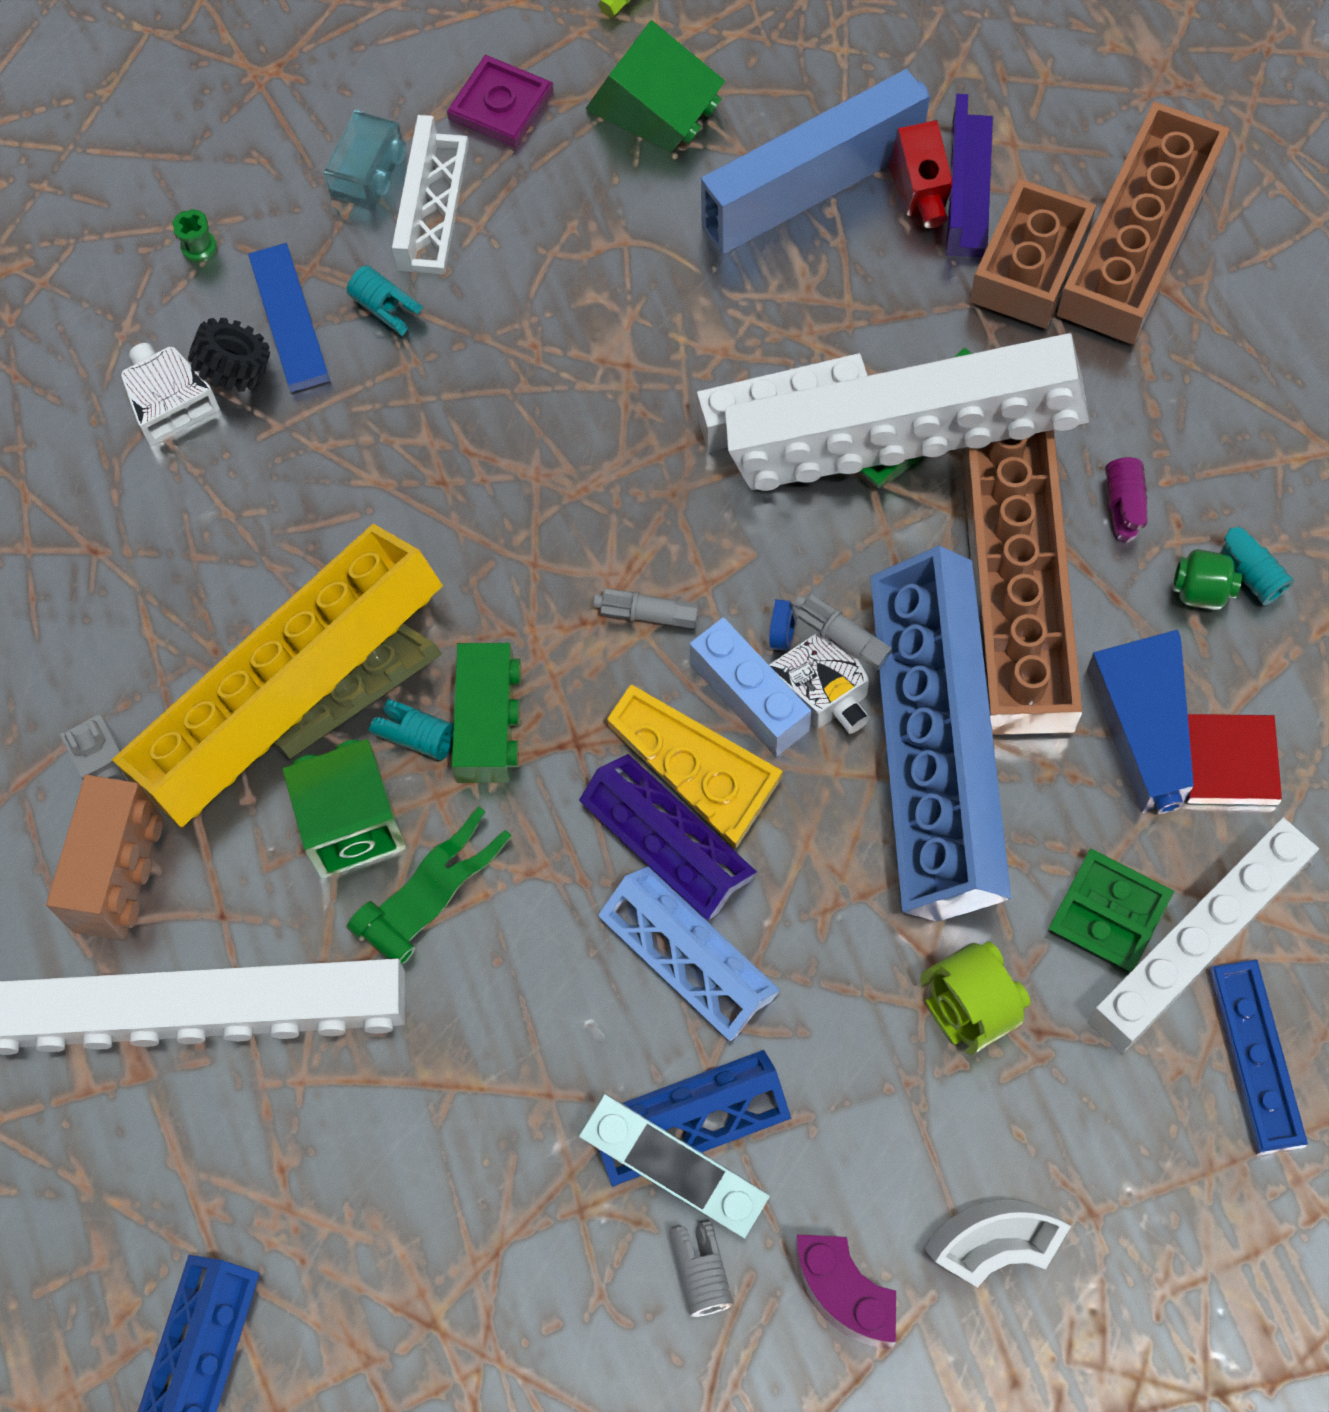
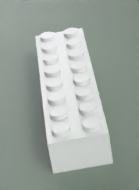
[725,333,1090,491]

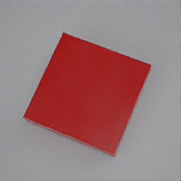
[1187,714,1282,805]

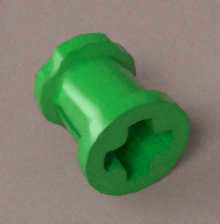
[172,209,217,263]

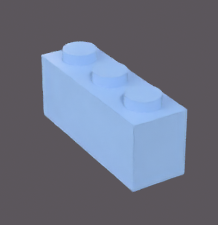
[690,617,811,757]

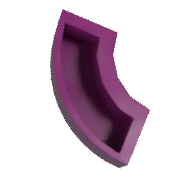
[795,1234,896,1349]

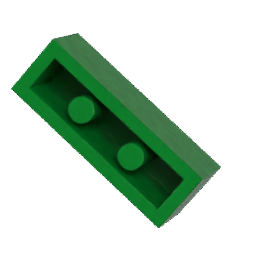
[452,643,522,783]

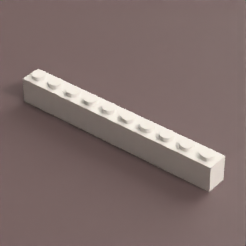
[0,959,405,1055]

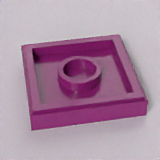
[447,54,554,148]

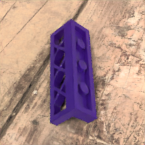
[946,93,993,258]
[579,754,757,920]

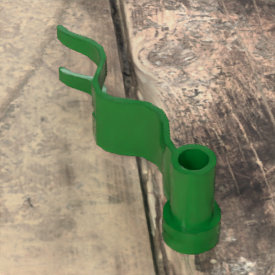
[346,806,512,965]

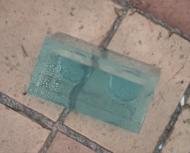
[324,111,406,209]

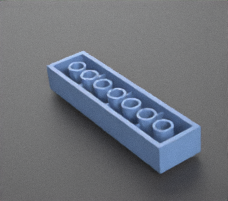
[870,545,1012,922]

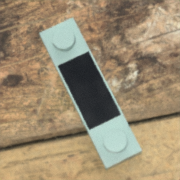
[578,1092,770,1238]

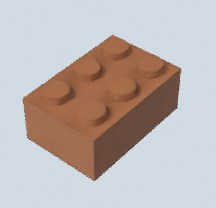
[970,178,1096,329]
[46,774,163,941]

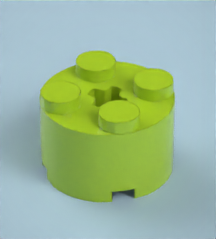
[920,941,1031,1055]

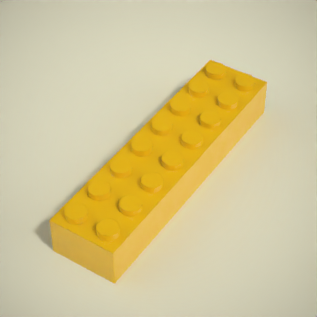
[111,523,443,828]

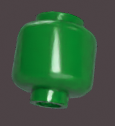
[1173,549,1242,611]

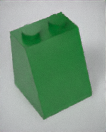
[586,20,725,152]
[282,739,407,879]

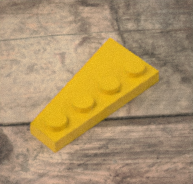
[607,684,783,849]

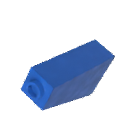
[1087,630,1194,814]

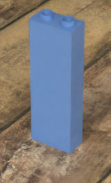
[701,69,930,255]

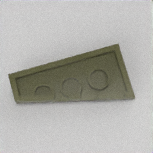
[272,623,442,759]

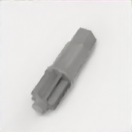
[593,588,699,629]
[793,593,892,670]

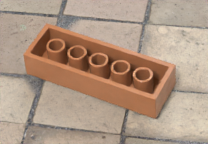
[1057,101,1230,345]

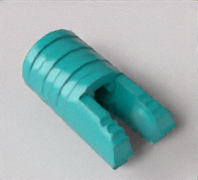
[347,265,424,336]
[1222,526,1295,605]
[368,699,454,761]

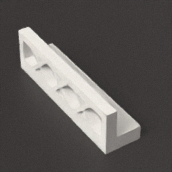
[392,115,469,275]

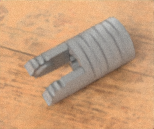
[669,1219,734,1317]

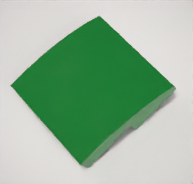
[1048,848,1174,972]

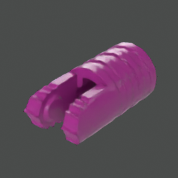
[1105,457,1148,544]

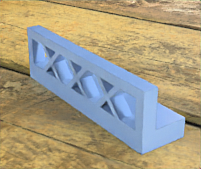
[598,866,780,1041]

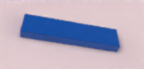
[248,243,330,393]
[1208,959,1308,1155]

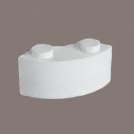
[924,1200,1071,1288]

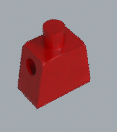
[889,120,952,228]

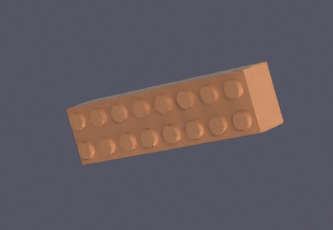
[962,430,1082,735]

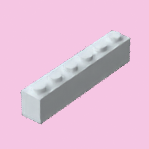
[1088,817,1320,1055]

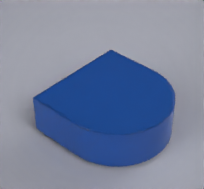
[769,599,797,651]

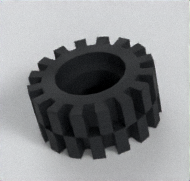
[188,317,270,392]

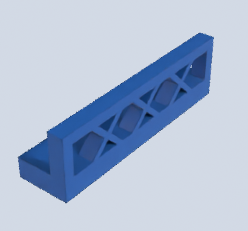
[587,1050,791,1187]
[138,1255,260,1412]

